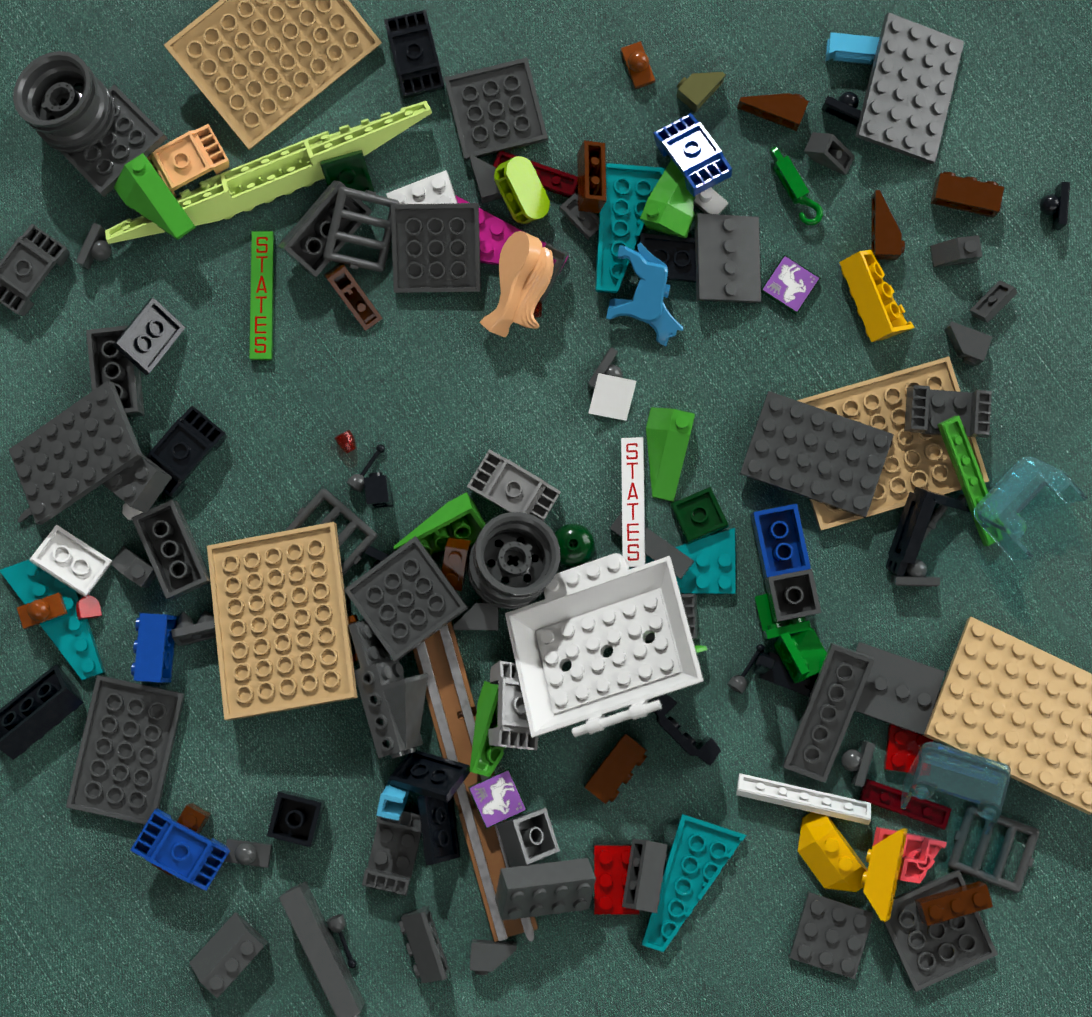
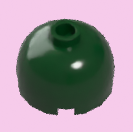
[555,524,595,568]

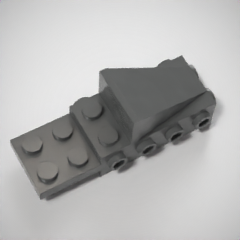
[348,621,428,759]

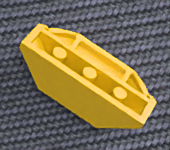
[798,812,868,892]
[861,828,908,922]

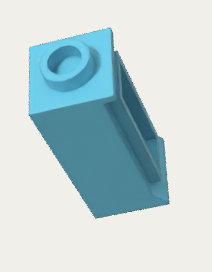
[825,32,880,64]
[376,781,409,821]

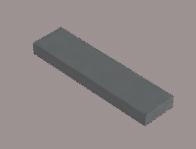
[610,512,694,579]

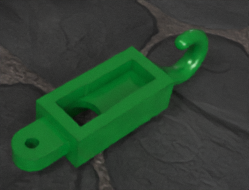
[769,146,823,226]

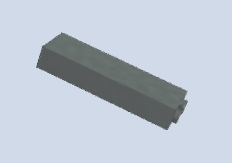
[279,881,365,1017]

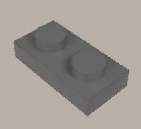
[559,193,599,240]
[970,280,1017,323]

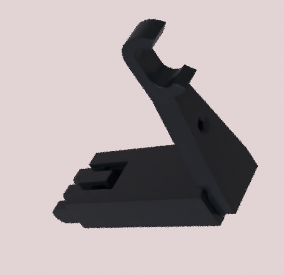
[886,487,971,576]
[754,652,818,697]

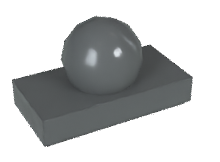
[76,223,112,270]
[588,347,623,391]
[891,559,940,587]
[842,741,875,787]
[224,838,272,868]

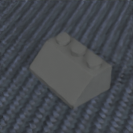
[399,906,450,983]
[189,912,268,998]

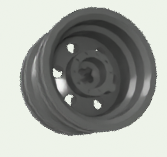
[13,51,115,153]
[467,512,560,609]

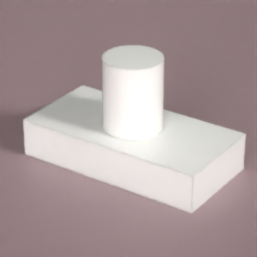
[694,187,729,214]

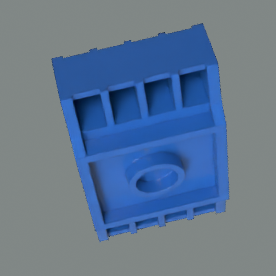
[653,113,732,197]
[130,809,230,891]

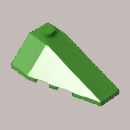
[114,153,196,240]
[640,159,695,238]
[646,407,695,502]
[393,492,486,556]
[470,681,505,777]

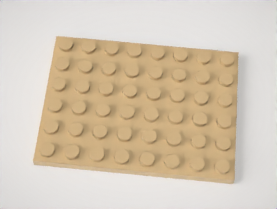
[164,0,382,150]
[797,356,989,531]
[207,522,357,721]
[924,617,1092,815]

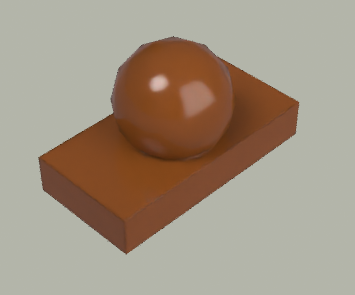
[620,41,655,89]
[17,593,68,629]

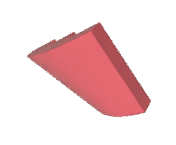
[873,827,947,884]

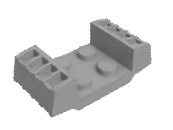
[467,449,561,521]
[488,661,539,751]

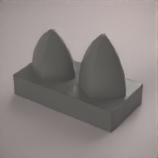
[171,611,216,646]

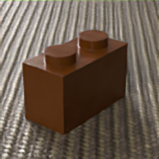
[442,537,471,591]

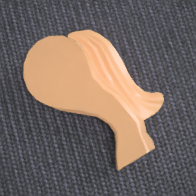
[480,231,554,338]

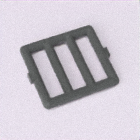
[323,186,400,272]
[285,489,377,576]
[948,805,1040,893]

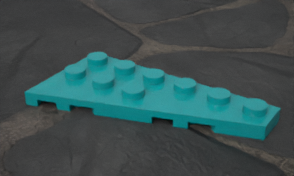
[595,163,666,293]
[629,528,736,594]
[0,560,105,680]
[641,814,747,952]

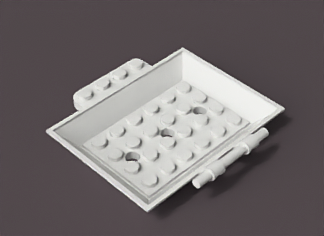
[505,553,704,738]

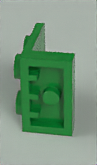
[754,594,811,640]
[774,628,827,684]

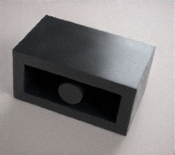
[364,472,393,509]

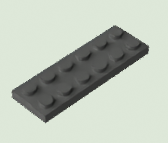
[783,642,875,783]

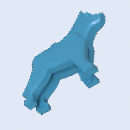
[606,242,683,346]

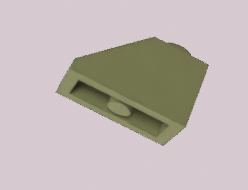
[676,72,726,113]

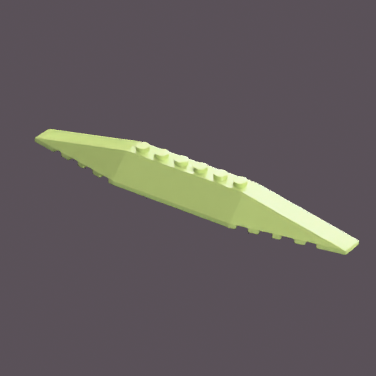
[105,101,432,244]

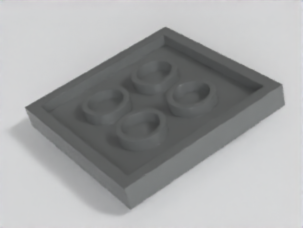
[789,892,874,979]

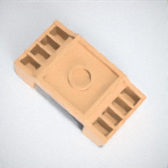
[147,124,230,197]

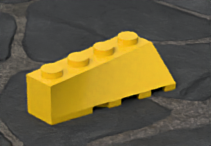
[839,250,914,342]

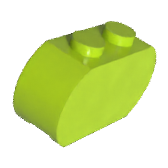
[494,156,550,224]

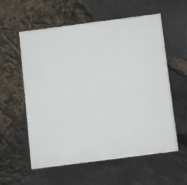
[588,373,637,421]

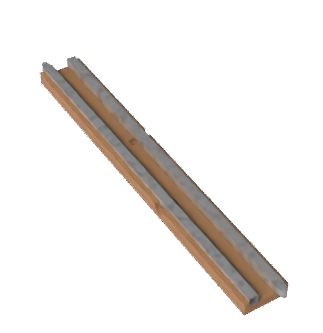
[413,621,538,942]

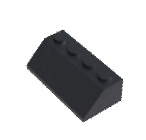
[0,664,84,760]

